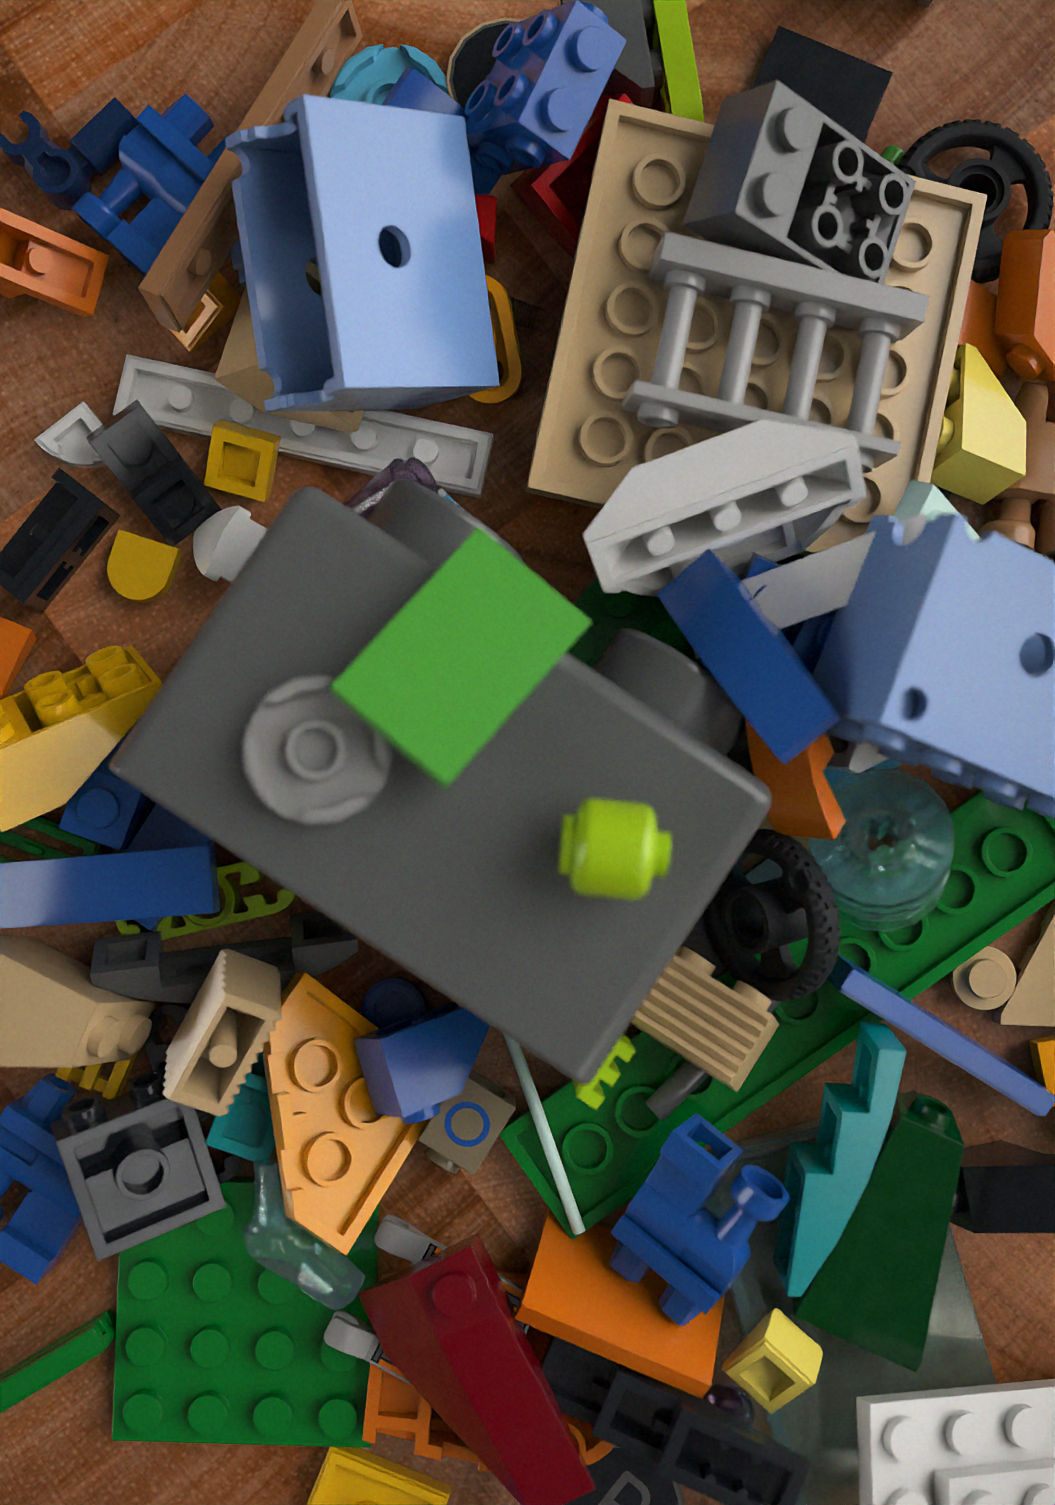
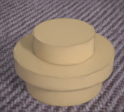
[950,946,1016,1010]

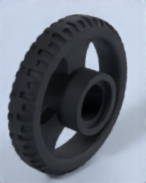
[897,119,1054,284]
[703,829,841,1001]

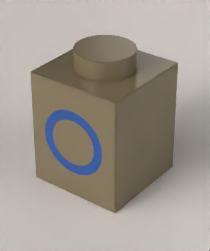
[419,1069,516,1175]

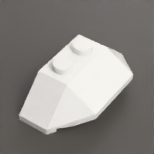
[583,419,867,596]

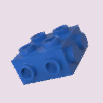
[465,0,627,175]

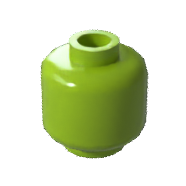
[558,798,671,901]

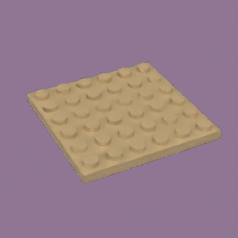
[525,99,987,556]

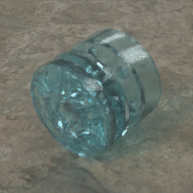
[808,768,954,932]

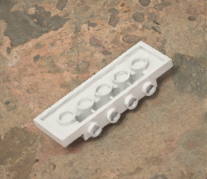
[856,1379,1055,1505]

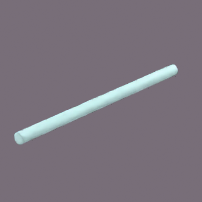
[503,1033,585,1235]

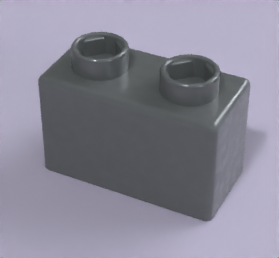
[110,478,772,1085]

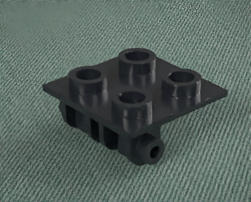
[750,26,893,143]

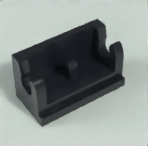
[0,468,121,612]

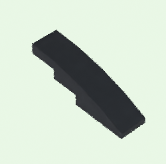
[540,1335,811,1505]

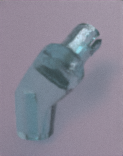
[242,1158,365,1310]

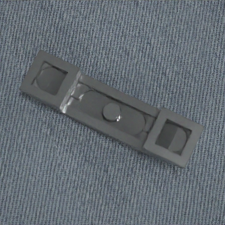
[90,911,359,1003]

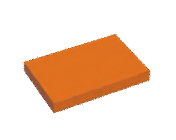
[514,1208,725,1399]

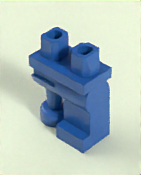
[71,94,230,277]
[0,1073,83,1284]
[609,1113,789,1326]

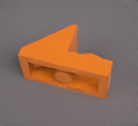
[0,207,109,318]

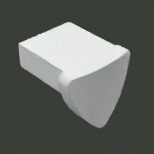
[193,505,268,583]

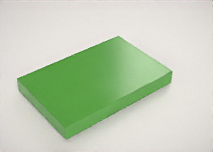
[331,527,592,791]

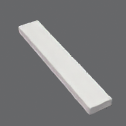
[112,354,494,499]

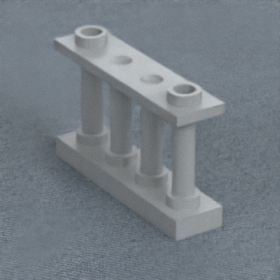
[621,231,929,473]

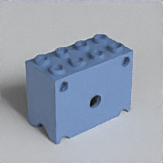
[225,94,500,413]
[813,513,1055,819]

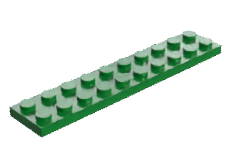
[499,789,1055,1240]

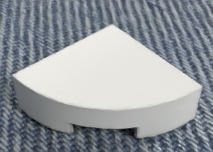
[34,401,107,468]

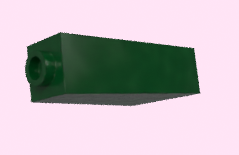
[792,1091,965,1373]

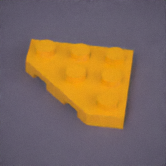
[262,972,439,1255]

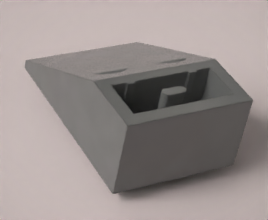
[682,80,916,284]

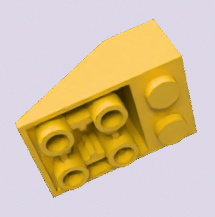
[0,645,163,833]

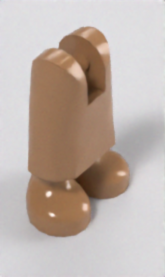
[977,382,1055,562]

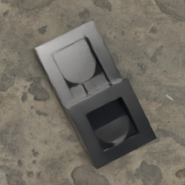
[86,399,222,547]

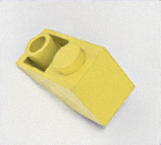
[930,343,1026,505]

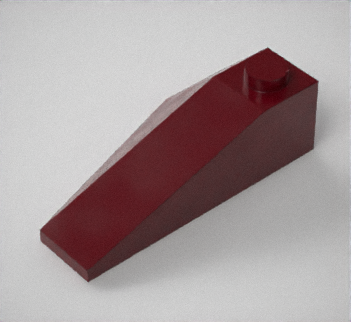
[358,1232,596,1505]

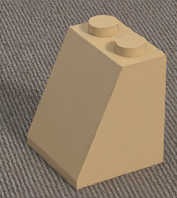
[0,936,156,1068]

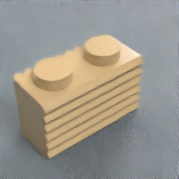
[630,946,779,1092]
[163,949,281,1116]

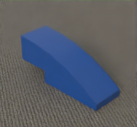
[657,549,842,764]

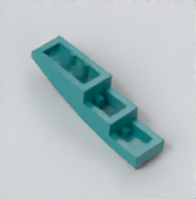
[773,1022,906,1297]

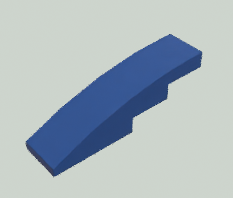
[0,845,220,929]

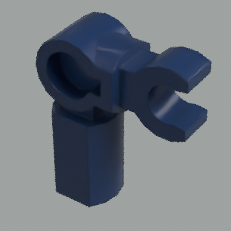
[0,97,140,211]

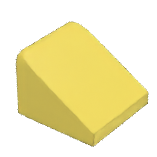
[722,1308,823,1414]

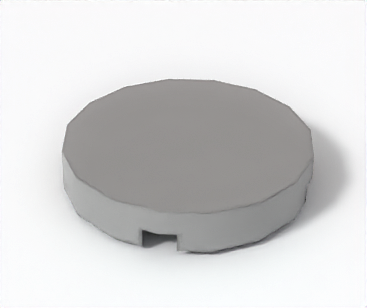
[242,675,393,825]

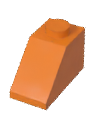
[994,229,1055,381]

